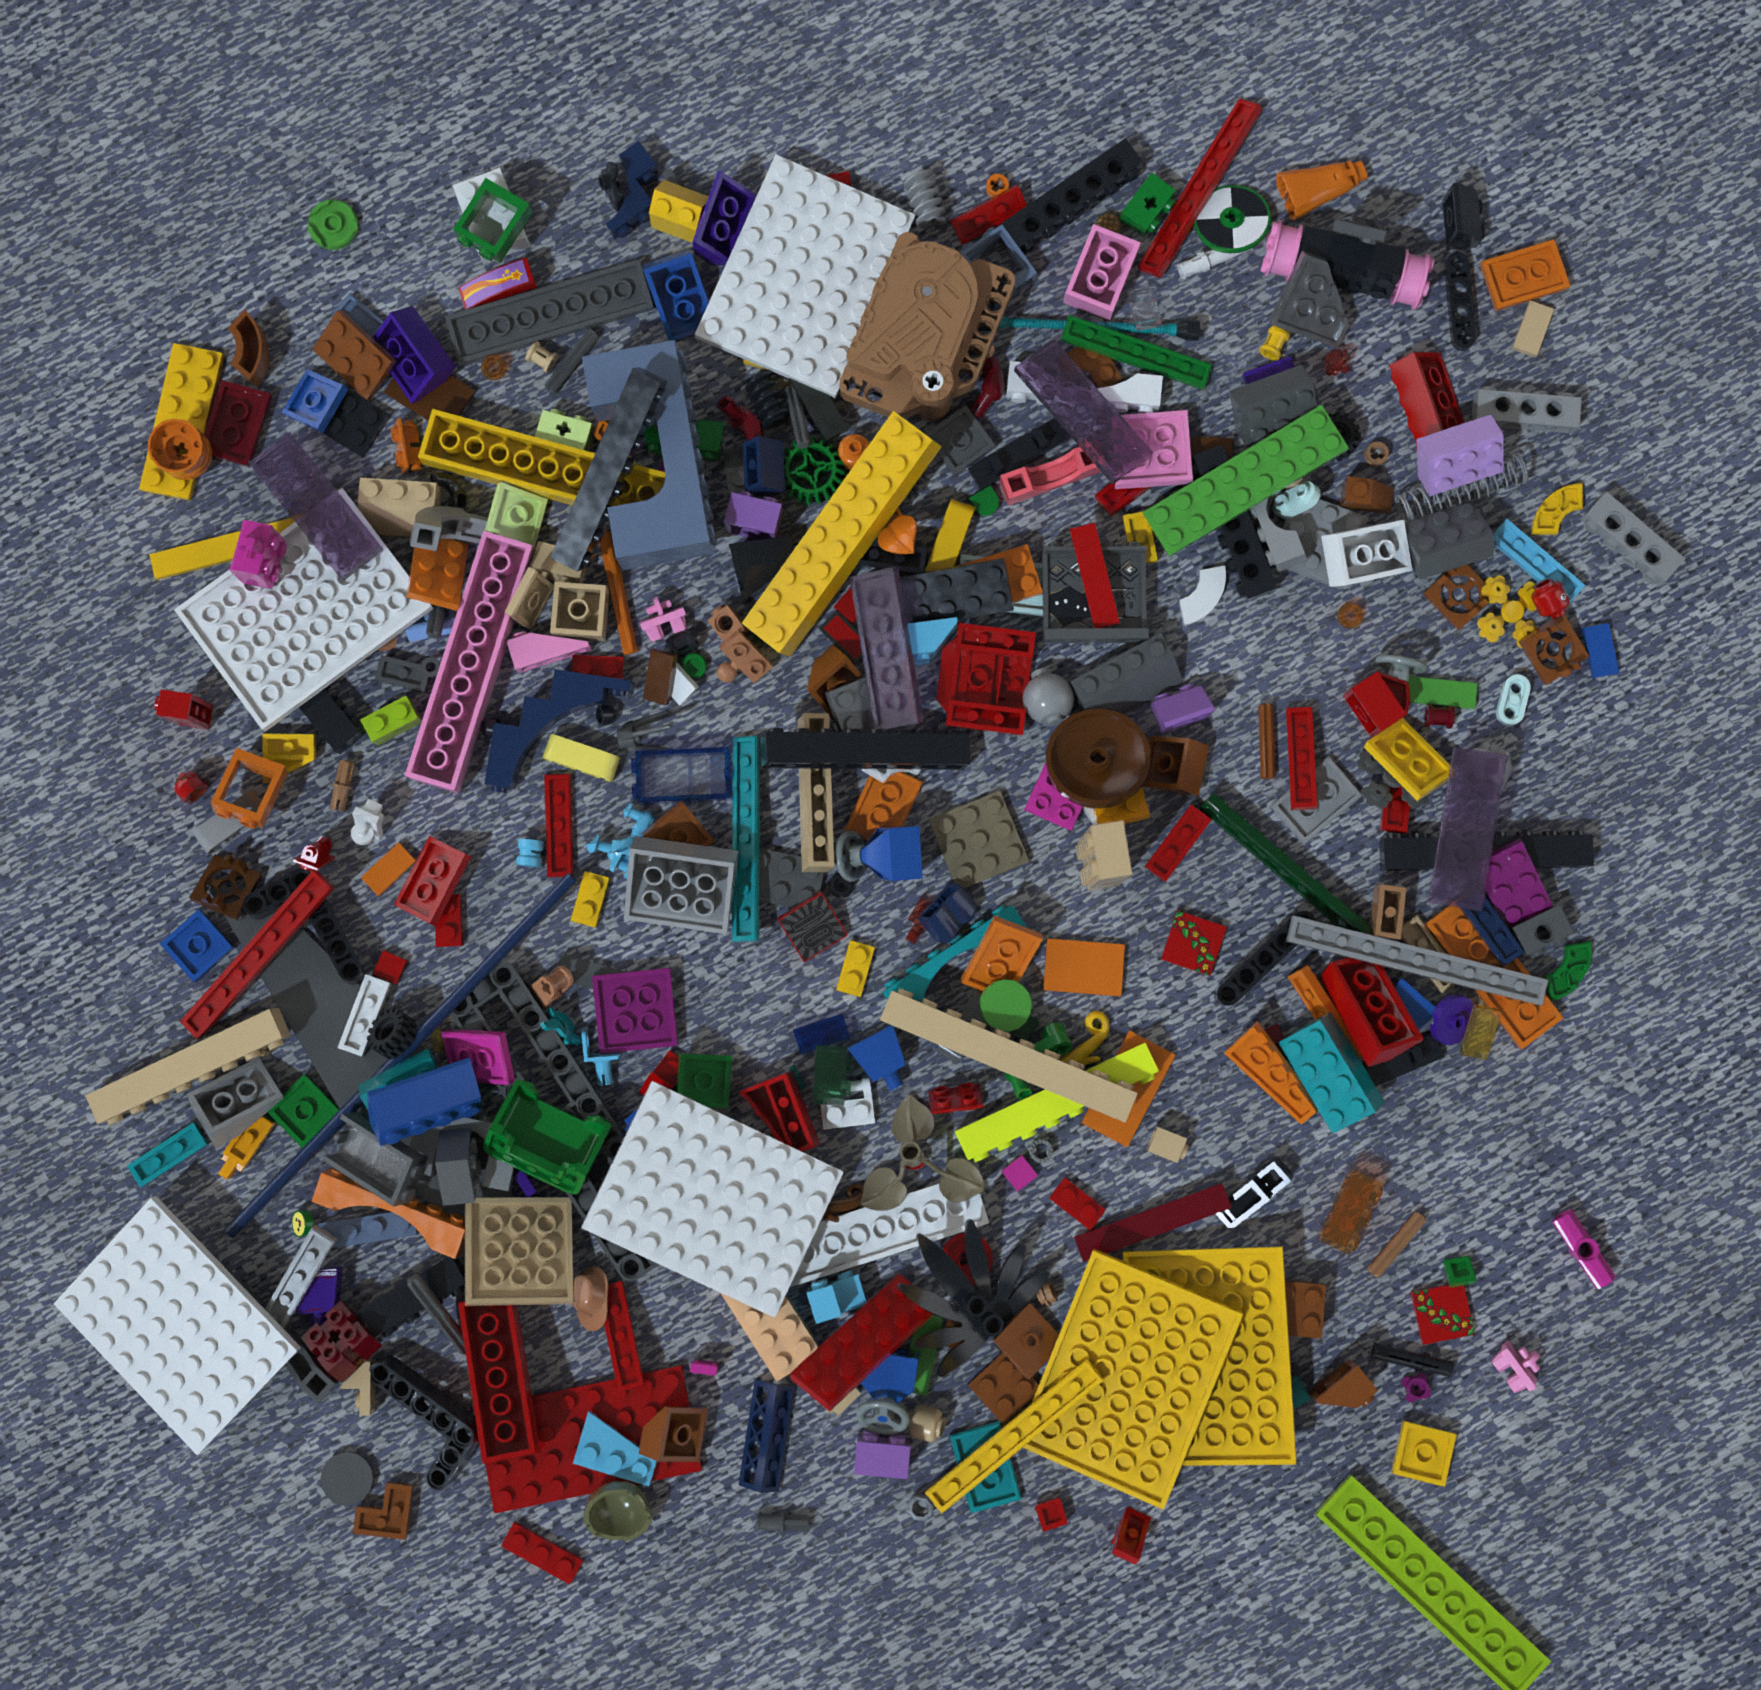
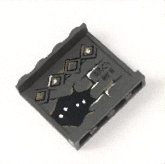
[1042,542,1149,643]

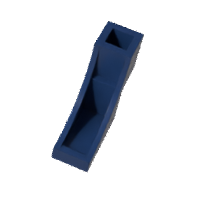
[606,141,659,240]

